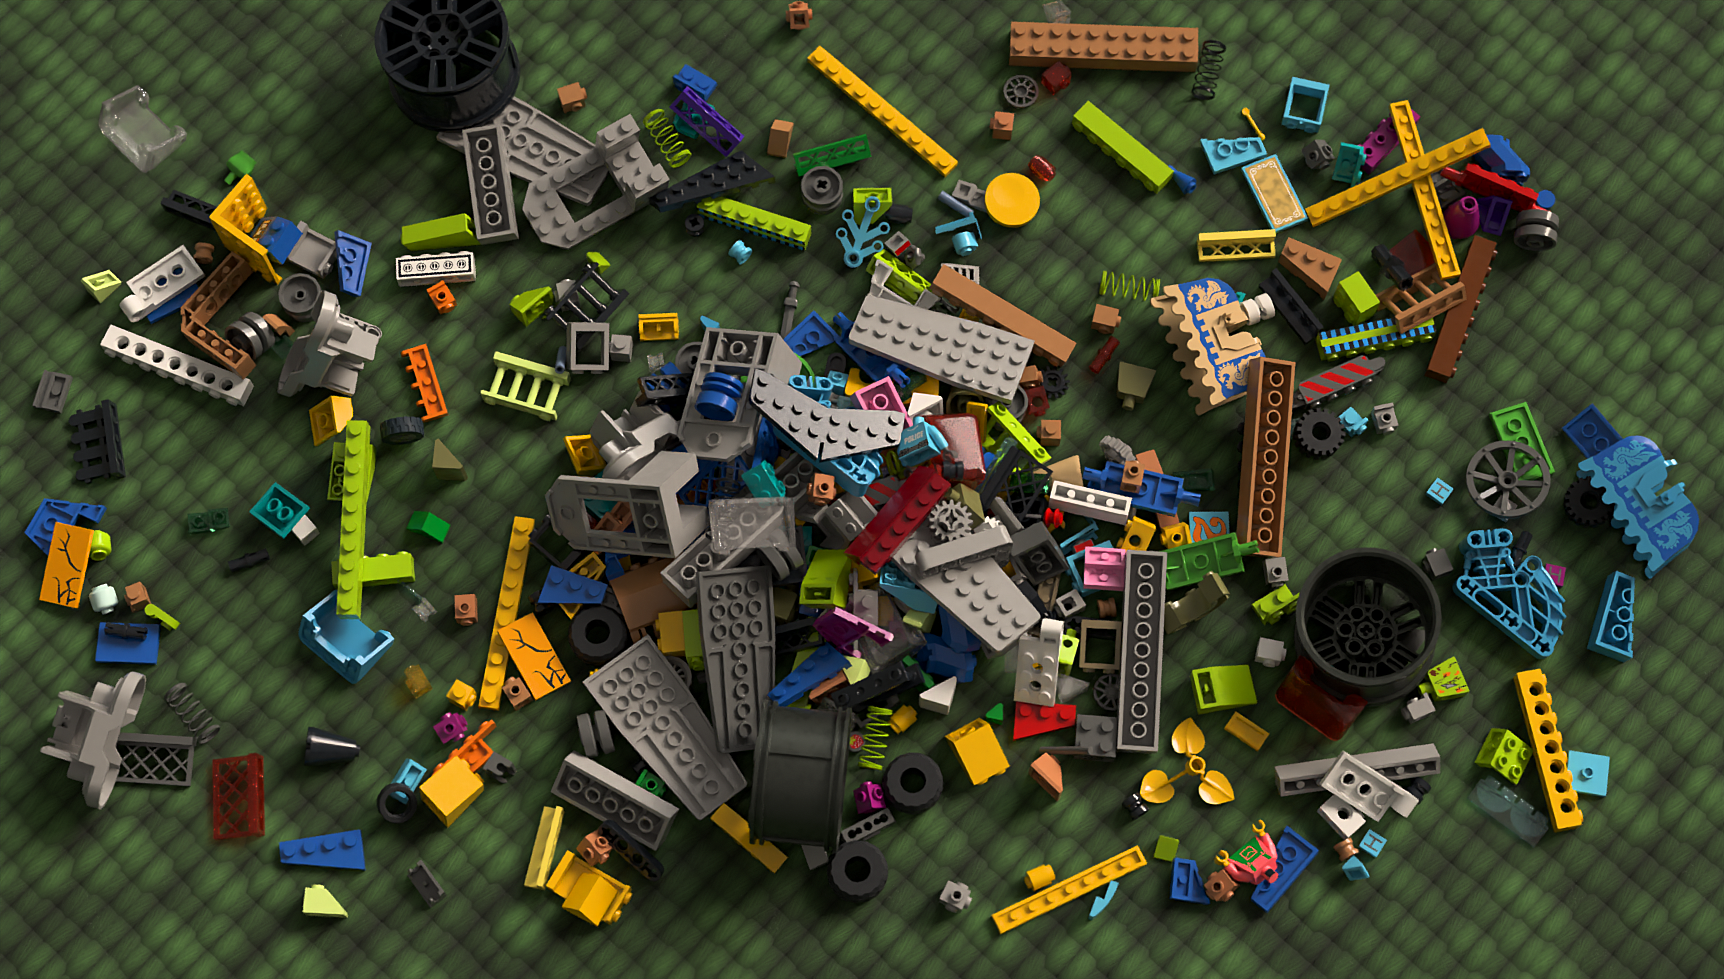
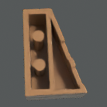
[1278,237,1342,300]

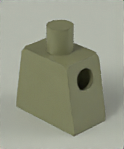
[1116,362,1156,411]
[943,483,985,530]
[773,585,800,626]

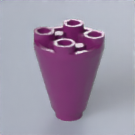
[1443,196,1480,239]

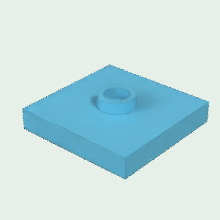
[1567,750,1610,797]

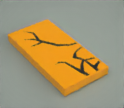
[39,522,94,608]
[497,612,571,701]

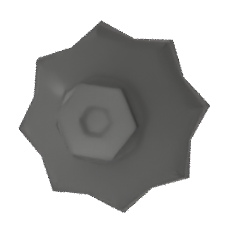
[904,245,925,269]

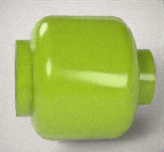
[89,530,112,561]

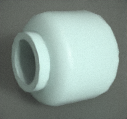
[89,584,118,615]

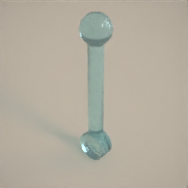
[398,578,427,605]

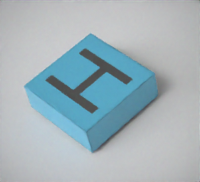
[1425,477,1453,506]
[1358,829,1387,858]

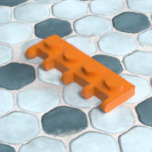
[401,344,448,423]

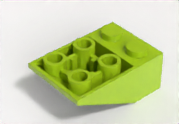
[327,442,377,501]
[799,549,852,609]
[1190,665,1257,715]

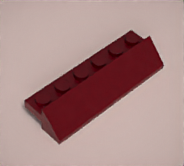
[844,465,951,575]

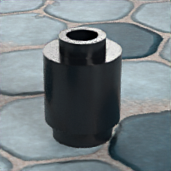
[885,204,913,224]

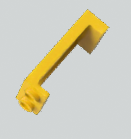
[546,850,633,925]

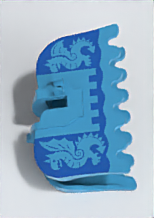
[1576,436,1699,579]

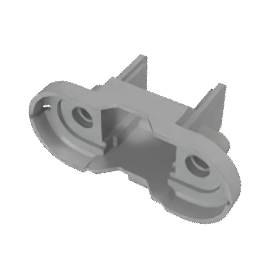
[277,290,382,397]
[590,391,683,480]
[40,671,146,809]

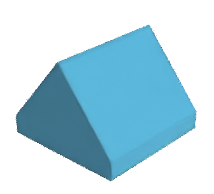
[1343,855,1369,881]

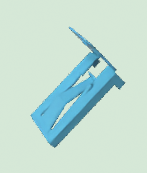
[935,212,982,239]
[1060,516,1099,555]

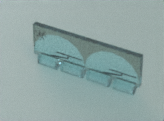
[1467,775,1550,847]

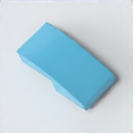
[1088,880,1119,920]

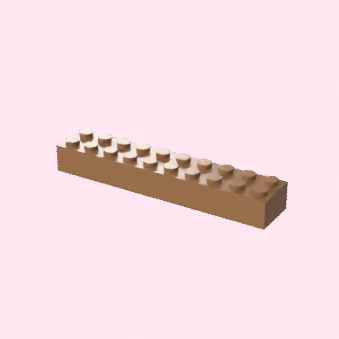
[1009,22,1198,72]
[1236,357,1295,559]

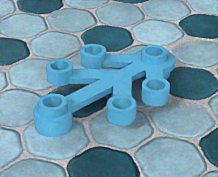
[836,196,890,268]

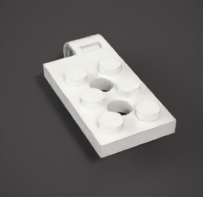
[120,245,205,322]
[1014,618,1064,707]
[1319,750,1419,822]

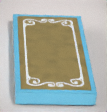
[1241,154,1308,233]

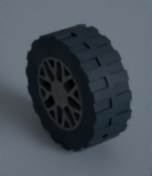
[380,416,424,445]

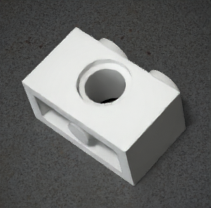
[1317,794,1366,840]

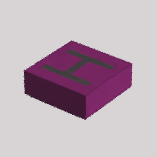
[1544,563,1566,588]

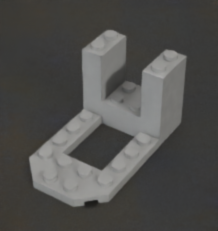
[522,114,670,250]
[677,327,802,462]
[545,451,711,558]

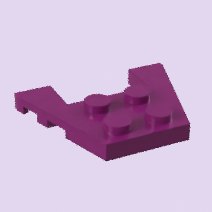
[813,607,894,658]

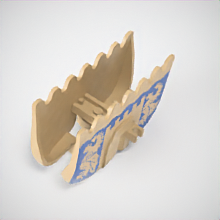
[1150,278,1265,416]

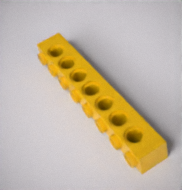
[1513,669,1583,833]

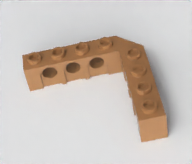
[181,251,256,380]

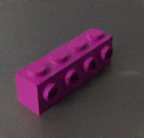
[1358,109,1421,175]

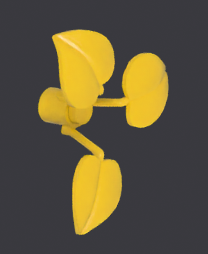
[1139,718,1234,805]

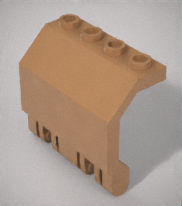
[608,551,698,645]

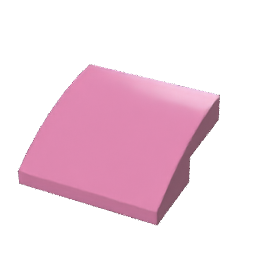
[1083,547,1125,591]

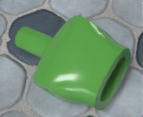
[224,150,257,185]

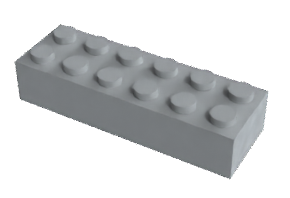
[462,124,519,245]
[551,751,679,851]

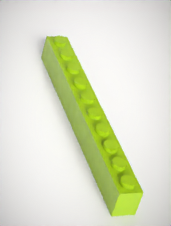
[336,421,370,619]

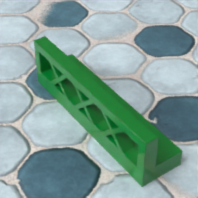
[793,134,871,176]

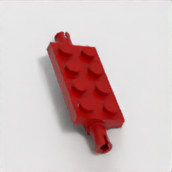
[1440,163,1550,212]

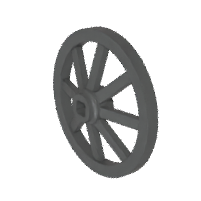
[1466,441,1551,519]

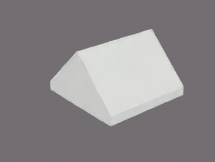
[908,392,944,428]
[919,676,957,715]

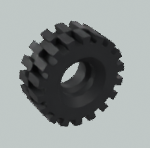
[1293,408,1345,460]
[1563,476,1615,528]

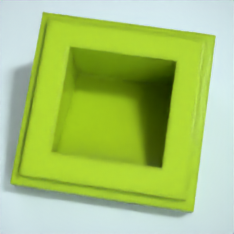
[586,252,610,274]
[1154,835,1179,862]

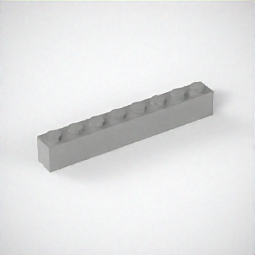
[1275,744,1440,796]

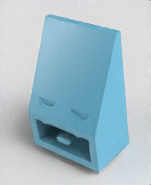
[879,561,937,614]

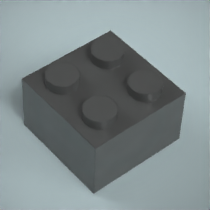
[1073,714,1118,762]

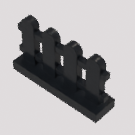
[69,399,126,484]

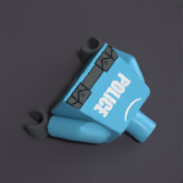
[897,416,958,478]

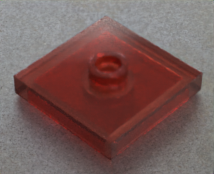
[1390,229,1435,276]

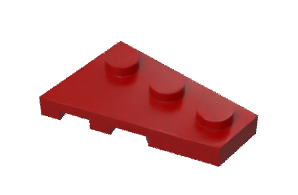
[1013,701,1076,741]

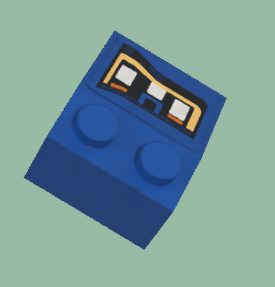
[249,216,303,265]

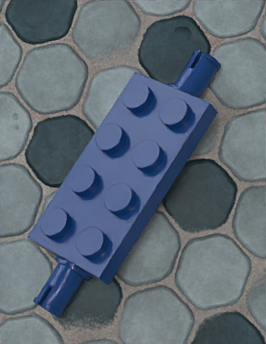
[833,312,910,388]
[1082,461,1201,517]

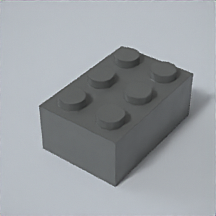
[1010,521,1069,586]

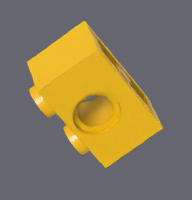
[1116,515,1156,553]

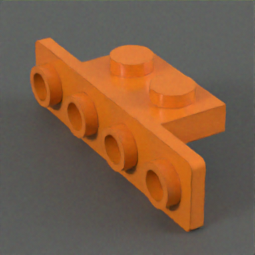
[432,720,496,776]

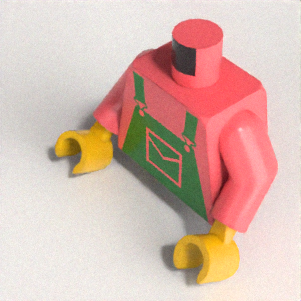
[1214,820,1278,885]

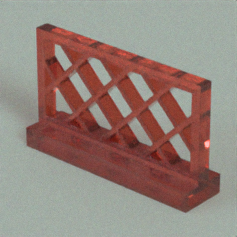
[213,753,265,840]

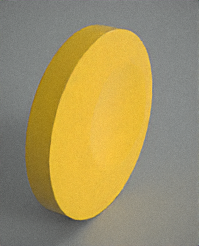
[984,173,1040,228]

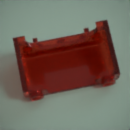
[921,413,986,490]
[1275,655,1368,741]

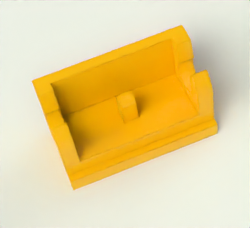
[639,313,679,341]

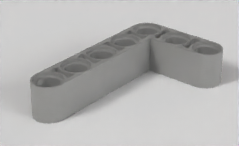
[914,525,1013,576]

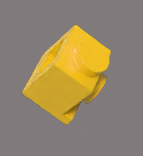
[1160,522,1192,549]

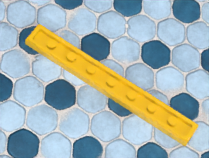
[991,845,1147,935]

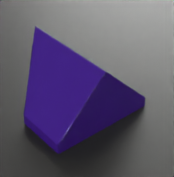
[1476,195,1513,236]

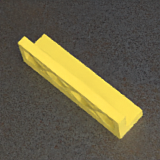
[1197,229,1276,262]
[524,806,565,891]

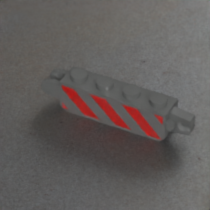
[1292,355,1386,410]
[827,475,907,510]

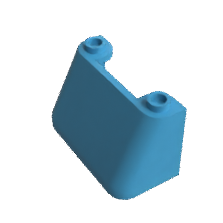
[298,590,394,684]

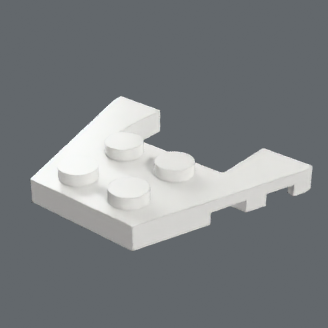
[868,259,941,310]

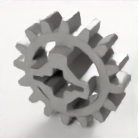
[1099,435,1136,465]
[929,500,973,543]

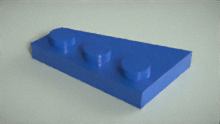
[783,311,840,357]
[538,565,608,604]

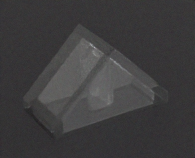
[1043,0,1071,24]
[1056,673,1089,703]

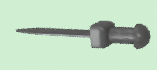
[780,281,800,339]

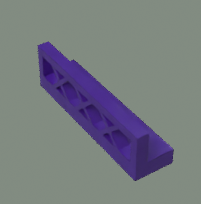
[669,86,744,157]

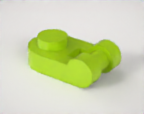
[145,604,181,630]

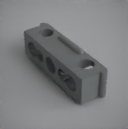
[840,808,897,843]

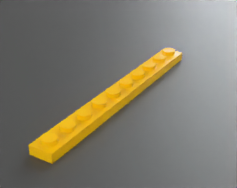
[807,46,958,177]
[1389,100,1461,280]
[1305,128,1491,227]
[479,516,535,711]

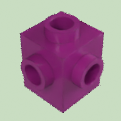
[433,712,468,744]
[853,782,886,814]

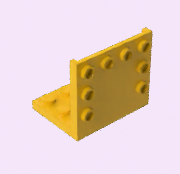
[209,174,282,285]

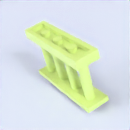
[481,352,571,421]

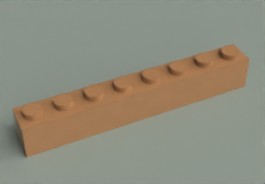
[929,264,1076,367]

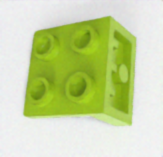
[1251,584,1300,626]
[1475,728,1533,784]

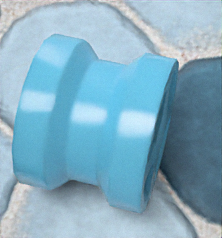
[728,240,752,265]

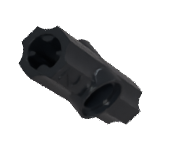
[1371,244,1414,291]

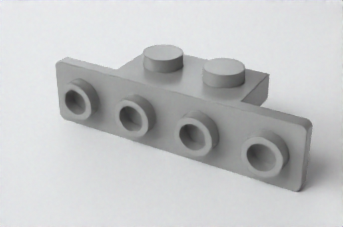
[849,568,878,650]

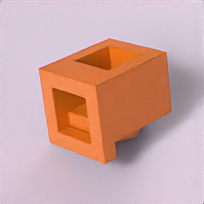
[427,280,457,315]

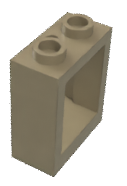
[1079,619,1122,673]

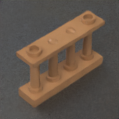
[1376,264,1467,334]

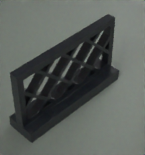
[980,445,1054,536]

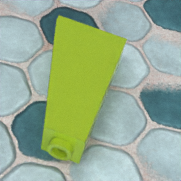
[400,213,480,251]

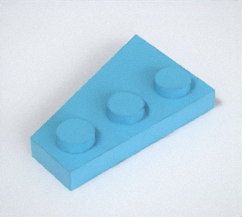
[1200,137,1267,175]

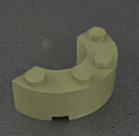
[1164,571,1230,634]

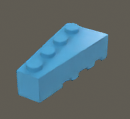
[1587,571,1635,662]

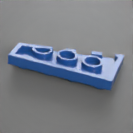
[751,417,781,469]
[767,641,852,707]
[1251,825,1319,913]
[279,829,366,871]

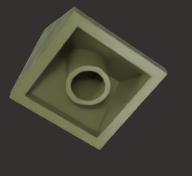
[432,439,468,481]

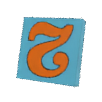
[1188,512,1229,543]

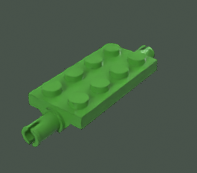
[1159,532,1259,591]

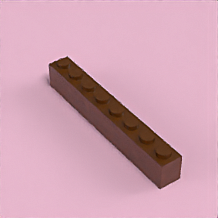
[1424,235,1498,383]

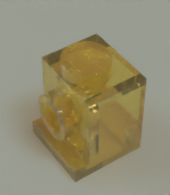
[404,665,433,699]

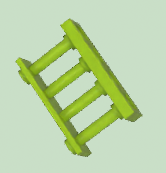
[970,401,1052,493]

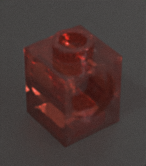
[1025,386,1050,417]

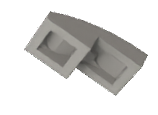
[952,180,987,213]

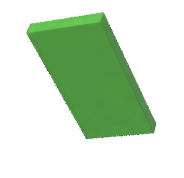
[1489,402,1555,481]

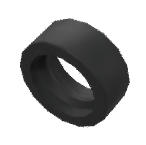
[376,783,417,823]

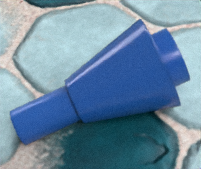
[1168,165,1197,194]

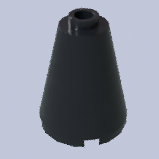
[304,726,360,767]

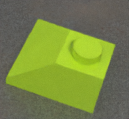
[853,188,892,226]
[509,286,555,327]

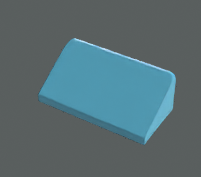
[390,758,427,804]

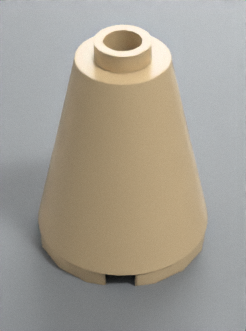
[1030,455,1083,492]

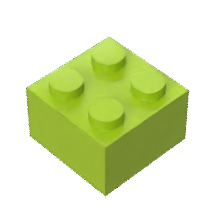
[1333,271,1380,326]

